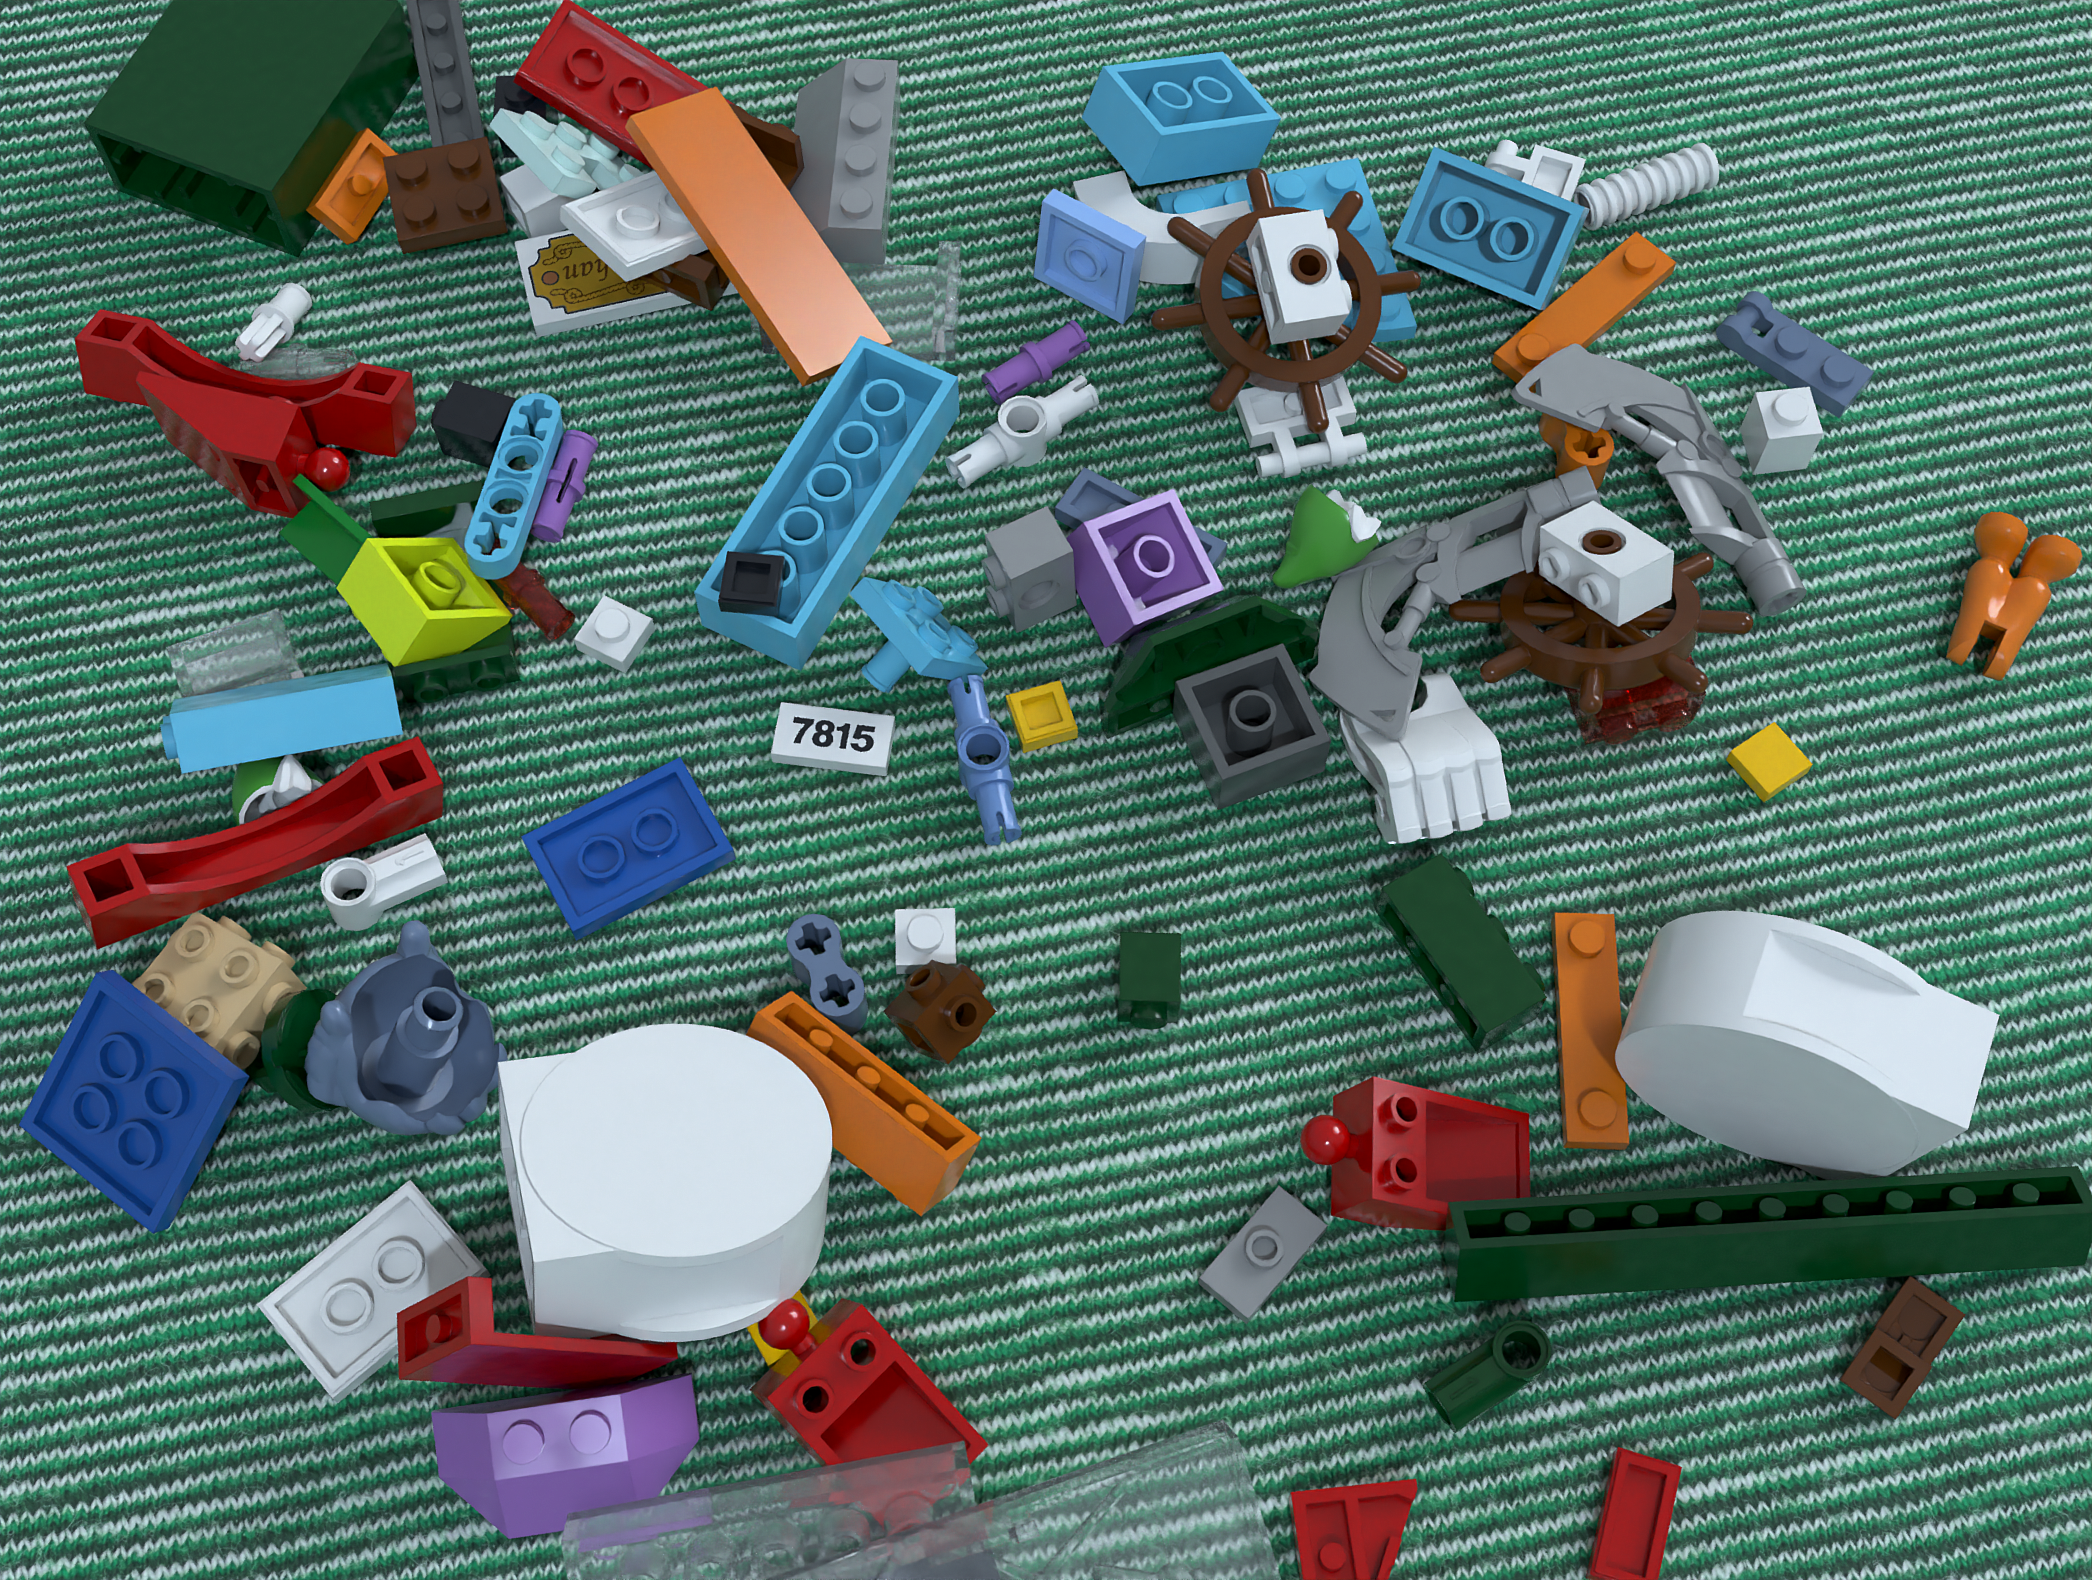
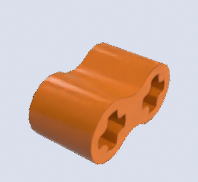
[1539,412,1614,490]

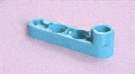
[464,393,565,579]

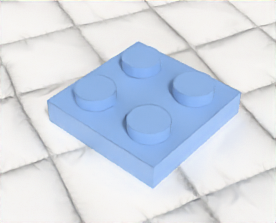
[1034,189,1146,324]

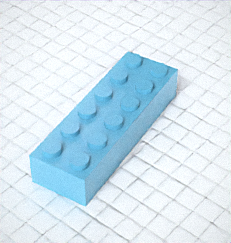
[694,335,960,671]

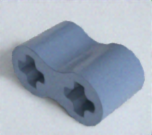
[786,914,868,1036]

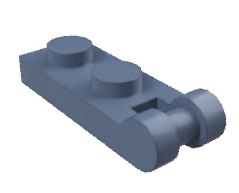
[1716,291,1874,419]

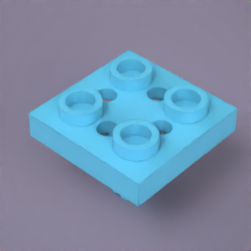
[849,577,988,693]

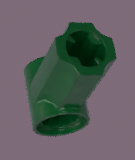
[1423,1320,1551,1433]

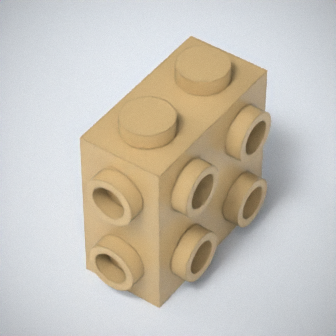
[132,911,307,1070]

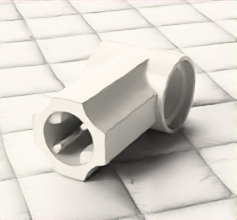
[320,833,448,931]

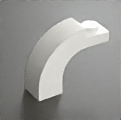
[1073,170,1251,284]

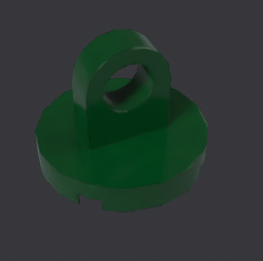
[245,989,341,1113]

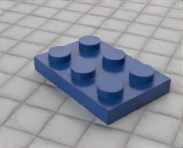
[521,757,736,941]

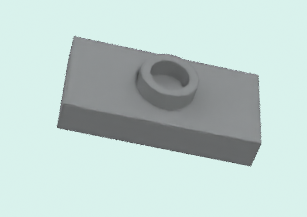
[1198,1186,1328,1324]

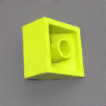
[336,538,513,667]

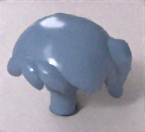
[304,920,508,1136]

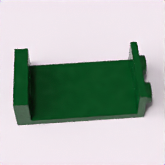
[369,480,521,704]

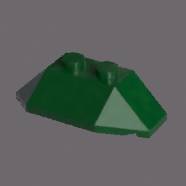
[1102,595,1318,739]

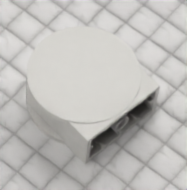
[1615,911,1999,1180]
[498,1024,833,1342]

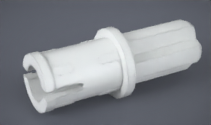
[235,283,312,363]

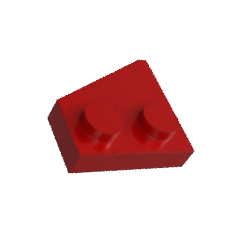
[1289,1479,1418,1580]

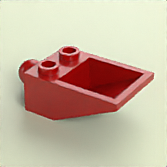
[135,371,351,519]
[1300,1076,1530,1231]
[749,1298,988,1540]

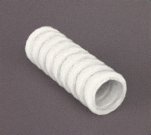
[1574,143,1719,231]

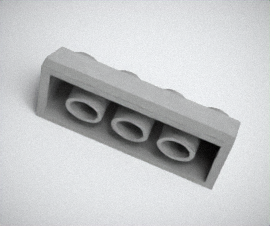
[789,58,901,268]

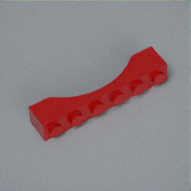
[74,309,417,458]
[66,736,443,950]

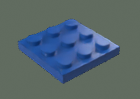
[19,970,249,1234]

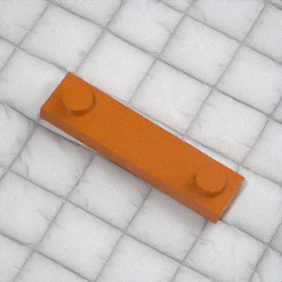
[1492,231,1676,393]
[1551,912,1629,1150]

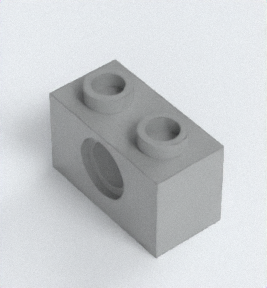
[981,506,1077,633]

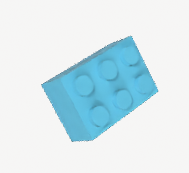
[1082,52,1281,186]
[1391,147,1590,310]

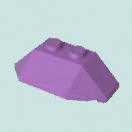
[431,1373,700,1539]

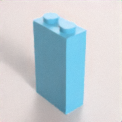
[160,663,403,774]

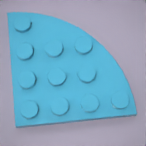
[1156,158,1417,342]

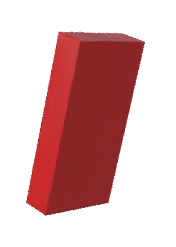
[1586,1447,1682,1580]

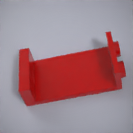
[397,1276,678,1390]

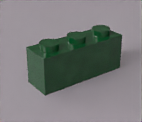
[1375,853,1547,1054]

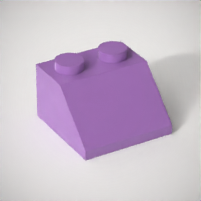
[1066,489,1224,648]

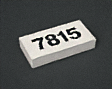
[771,702,896,776]

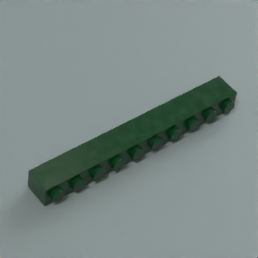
[1443,1166,2092,1302]

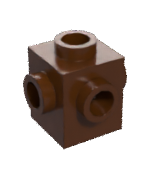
[883,960,997,1064]

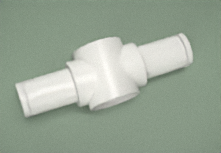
[945,375,1099,489]

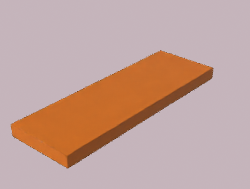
[625,87,893,387]

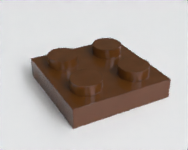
[383,137,508,254]

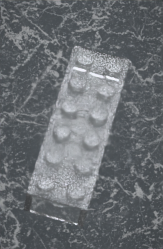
[561,1441,981,1580]

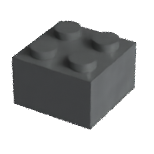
[1172,643,1331,810]

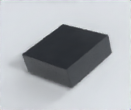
[718,551,786,617]

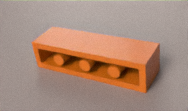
[746,991,982,1216]

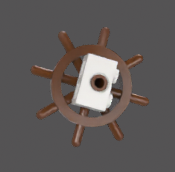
[1151,168,1421,434]
[1448,500,1754,715]

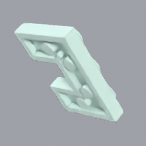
[489,108,644,200]

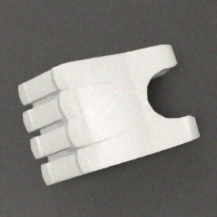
[1338,672,1511,844]

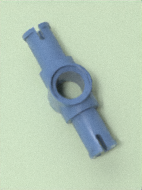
[947,675,1022,845]

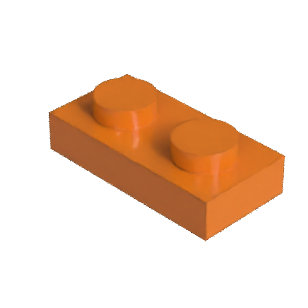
[306,128,398,245]

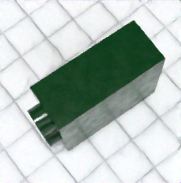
[84,0,420,257]

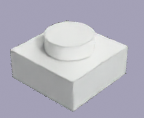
[574,595,655,673]
[895,908,956,974]

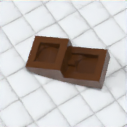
[1838,1276,1966,1420]

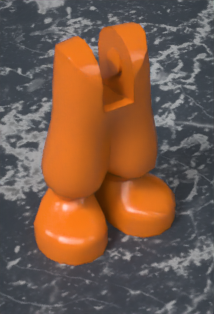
[1946,512,2083,681]

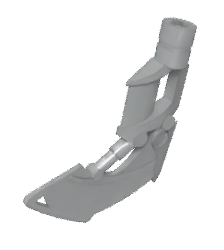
[1511,343,1807,616]
[1309,465,1602,740]

